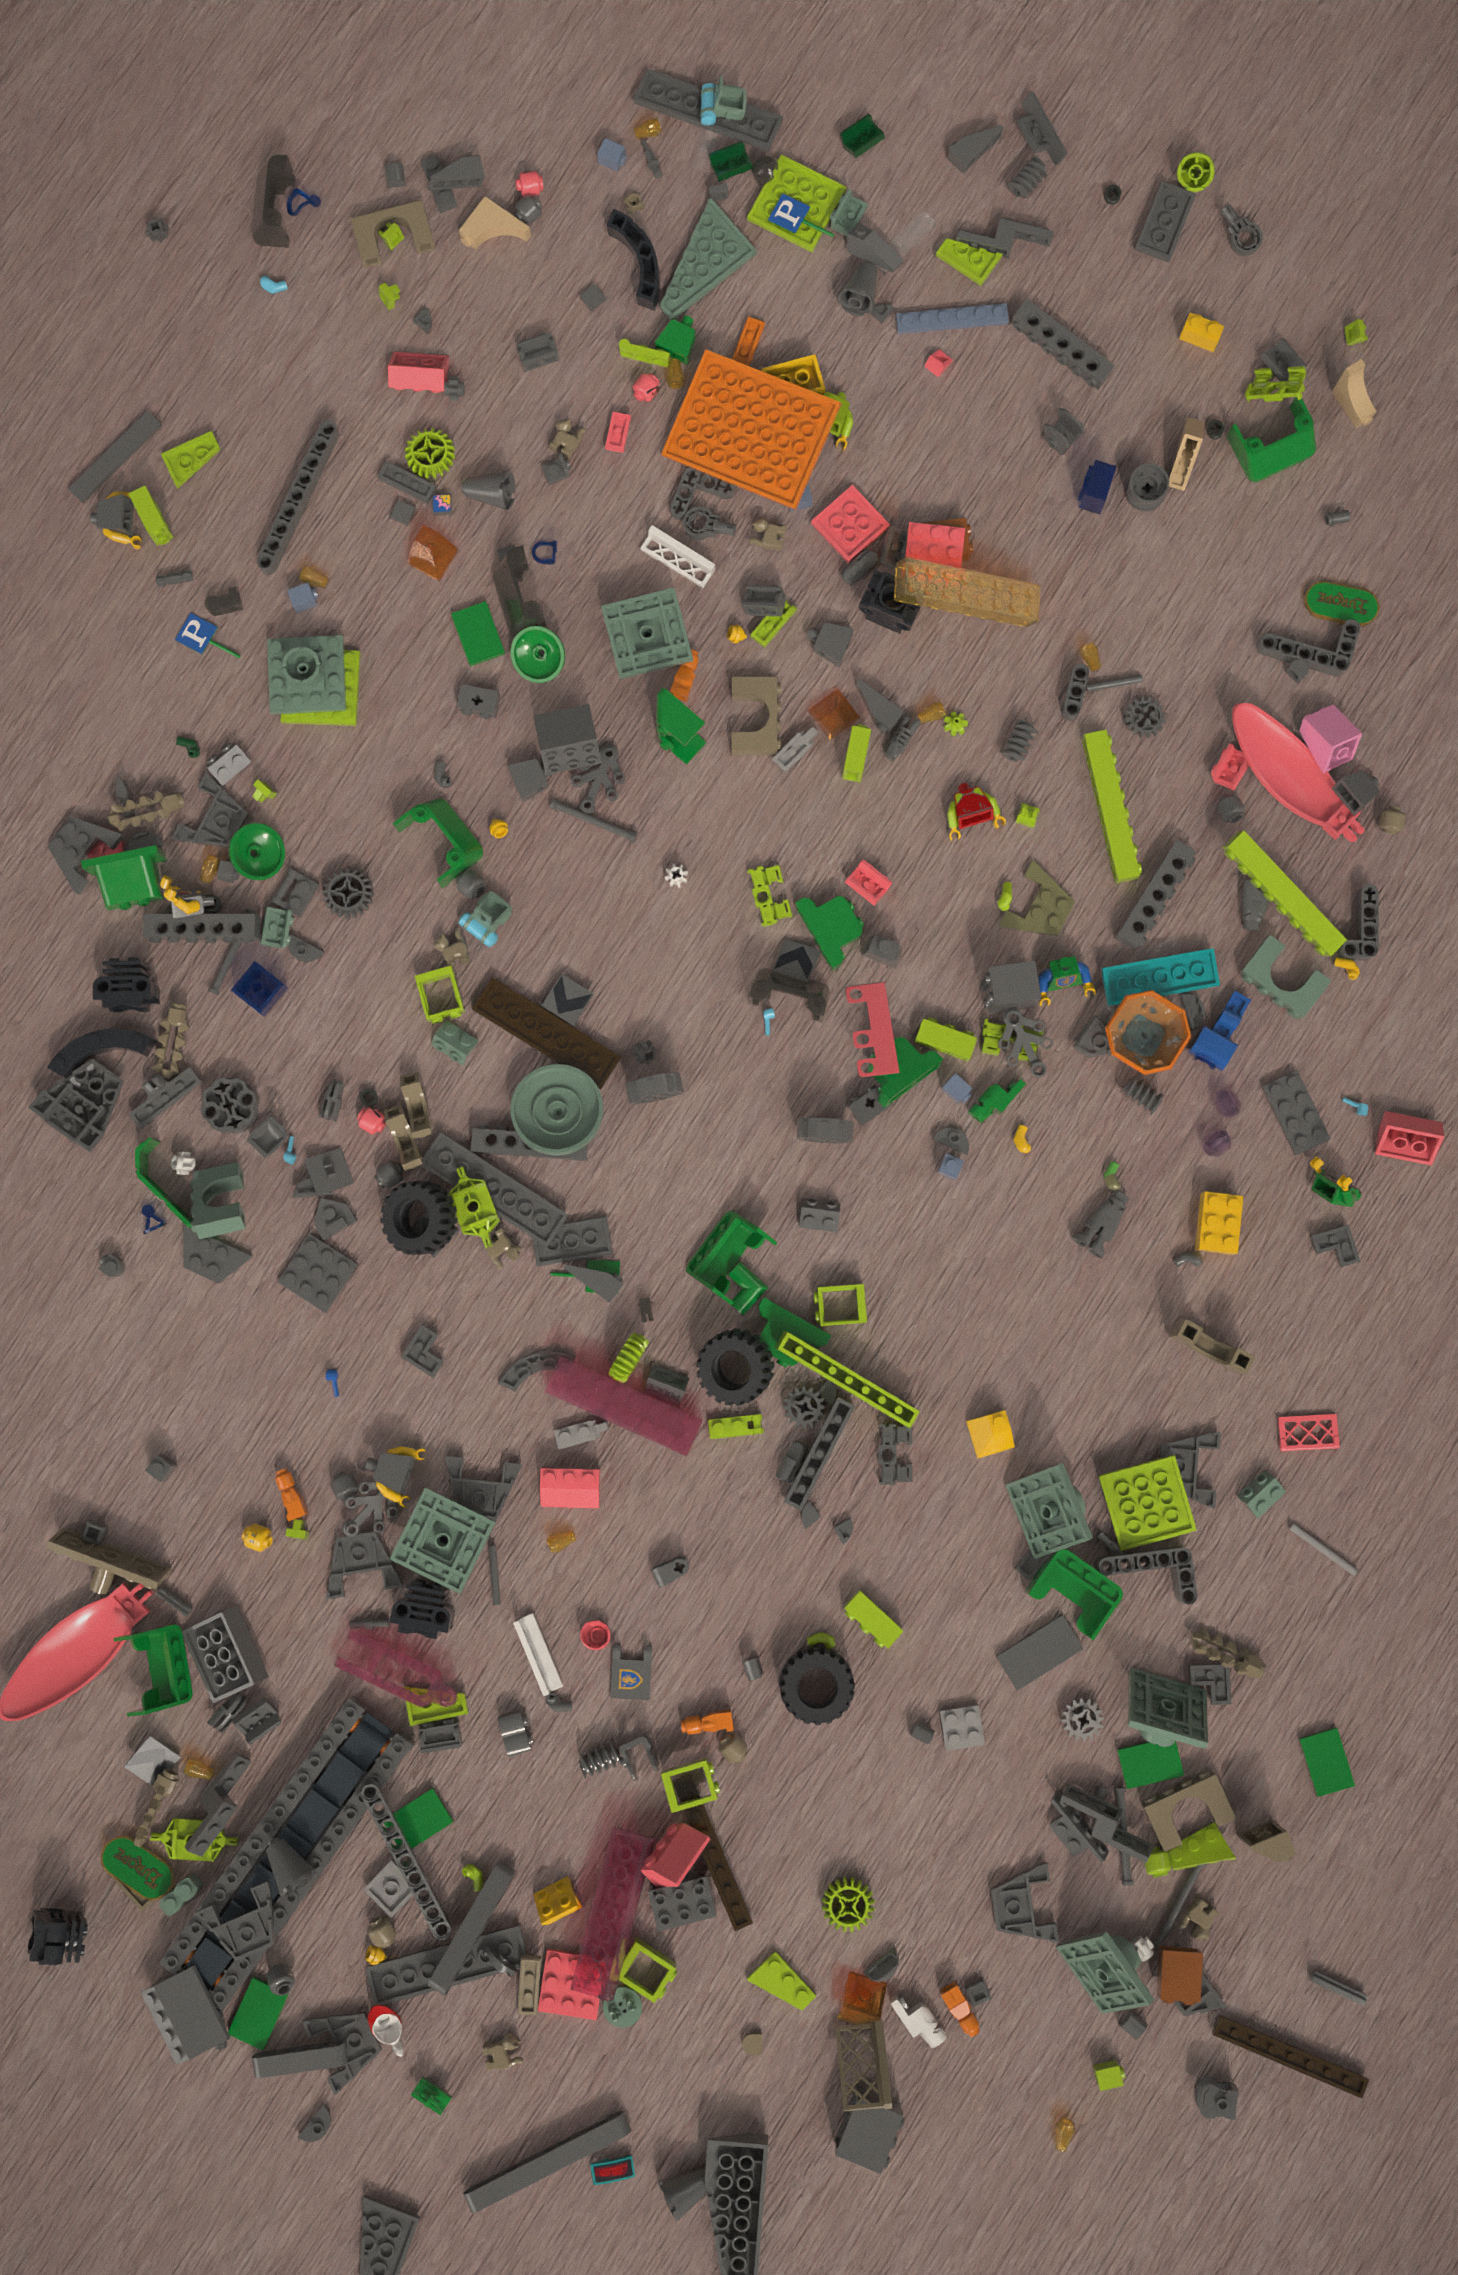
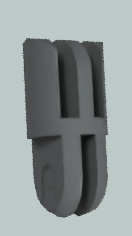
[841,550,879,584]
[318,1079,344,1122]
[776,1442,808,1484]
[207,1693,246,1734]

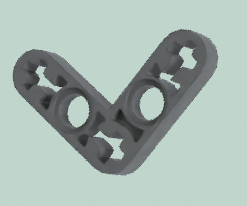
[670,467,735,520]

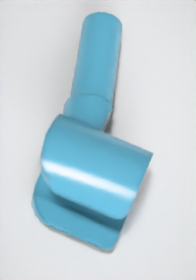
[763,1008,775,1035]
[1342,1097,1368,1116]
[283,1136,297,1164]

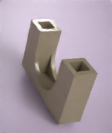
[351,200,435,268]
[732,677,781,756]
[1168,1319,1256,1374]
[1141,1770,1236,1852]

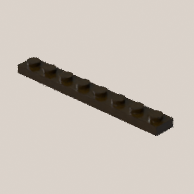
[672,1773,753,1931]
[1212,2014,1369,2099]

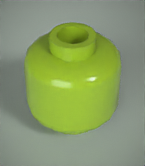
[1144,1847,1171,1878]

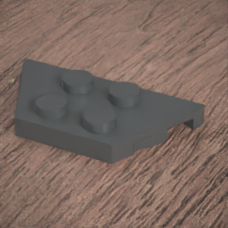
[183,1225,253,1284]
[1174,1942,1227,2016]

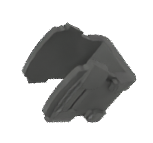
[1043,408,1085,455]
[620,1736,660,1781]
[1196,2075,1239,2120]

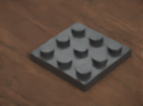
[278,1234,358,1313]

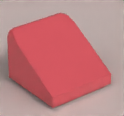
[925,349,953,377]

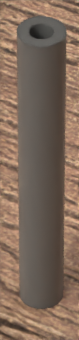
[1086,675,1143,692]
[488,1545,501,1605]

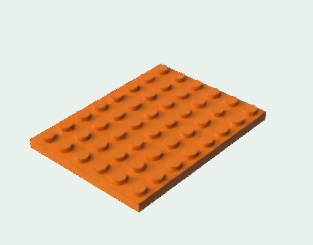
[661,349,842,510]

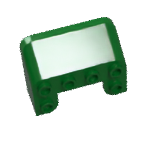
[1024,1549,1123,1641]

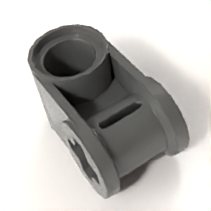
[650,1556,689,1588]

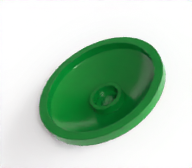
[511,626,565,683]
[229,823,285,881]

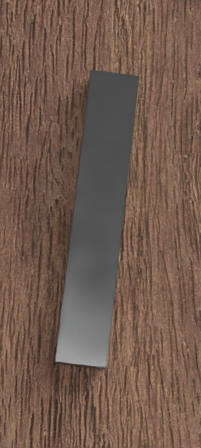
[68,411,162,503]

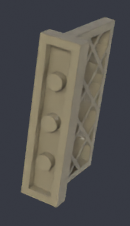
[835,2020,892,2112]

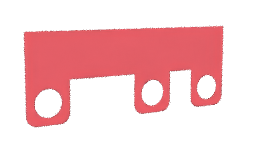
[846,982,899,1077]

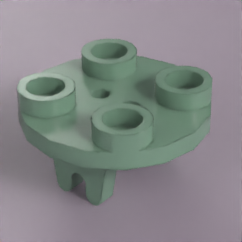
[603,1986,642,2028]

